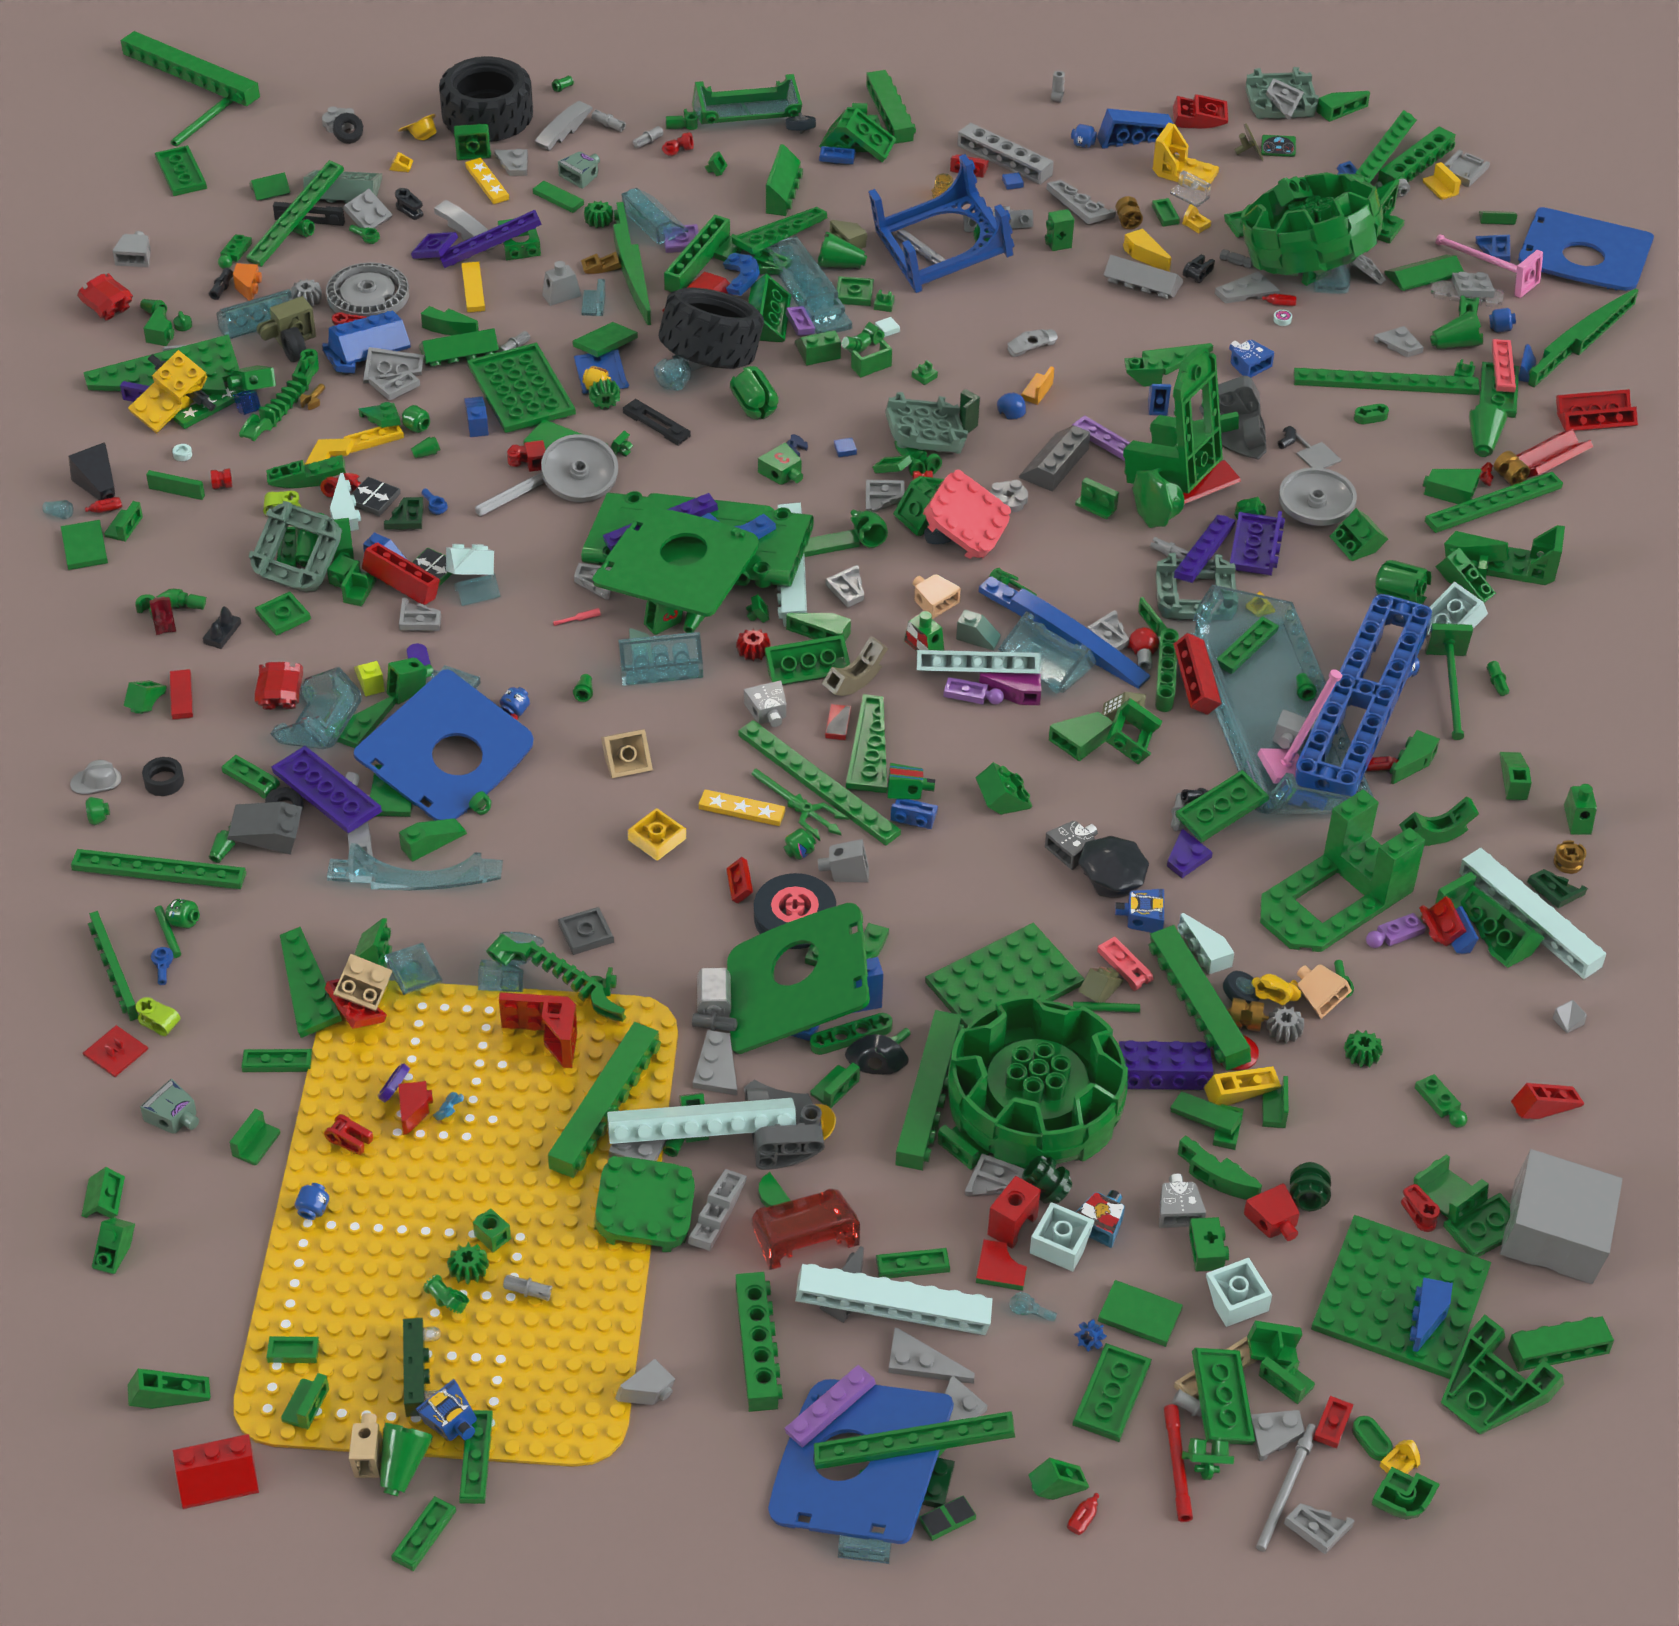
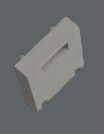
[1444,150,1490,187]

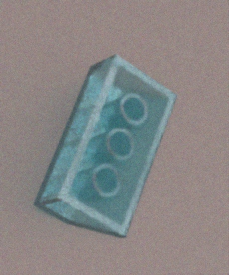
[621,188,688,245]
[216,289,292,339]
[619,632,703,686]

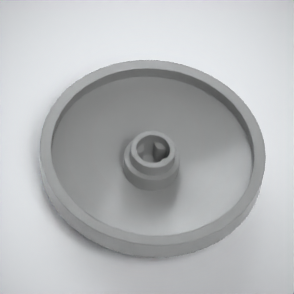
[541,434,618,502]
[1279,468,1357,526]

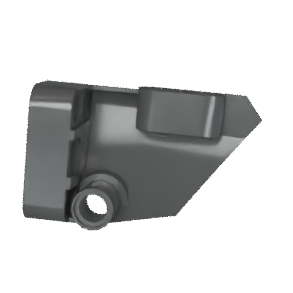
[1199,376,1267,460]
[744,1079,825,1170]

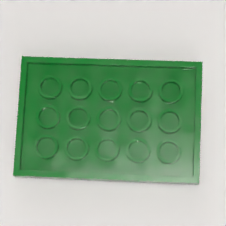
[467,342,576,433]
[925,922,1085,1029]

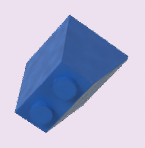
[854,957,884,1013]

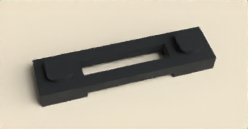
[273,201,345,226]
[623,398,691,446]

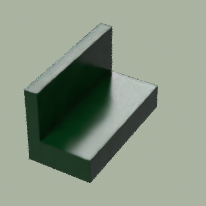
[959,389,980,433]

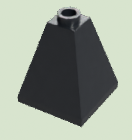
[68,443,115,500]

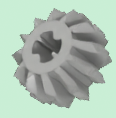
[291,279,322,307]
[1266,1005,1304,1044]

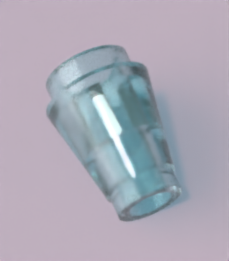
[43,500,74,519]

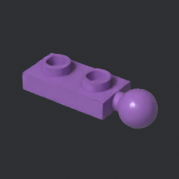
[944,677,1004,705]
[1366,913,1426,948]

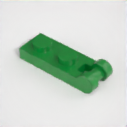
[222,755,280,799]

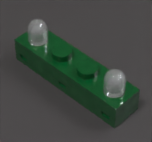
[403,1317,441,1417]

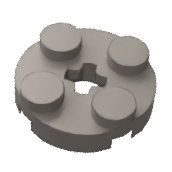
[322,107,354,133]
[990,480,1028,513]

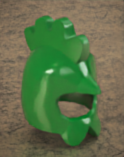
[850,509,888,548]

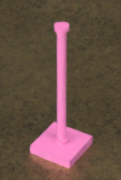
[1436,234,1543,298]
[1257,670,1342,784]

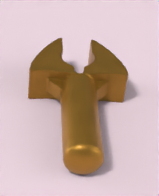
[300,383,325,410]

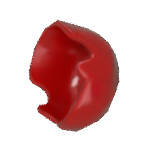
[1127,627,1160,655]

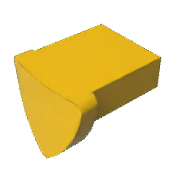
[1182,204,1211,234]
[1379,1440,1420,1474]

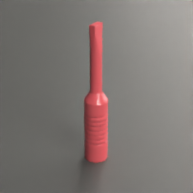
[553,608,601,626]

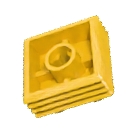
[627,808,686,860]

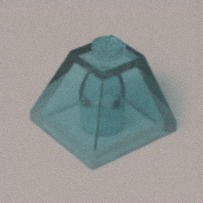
[384,942,443,995]

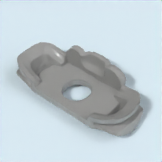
[1007,329,1058,357]

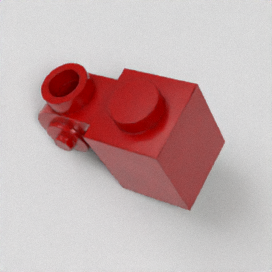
[507,440,546,472]

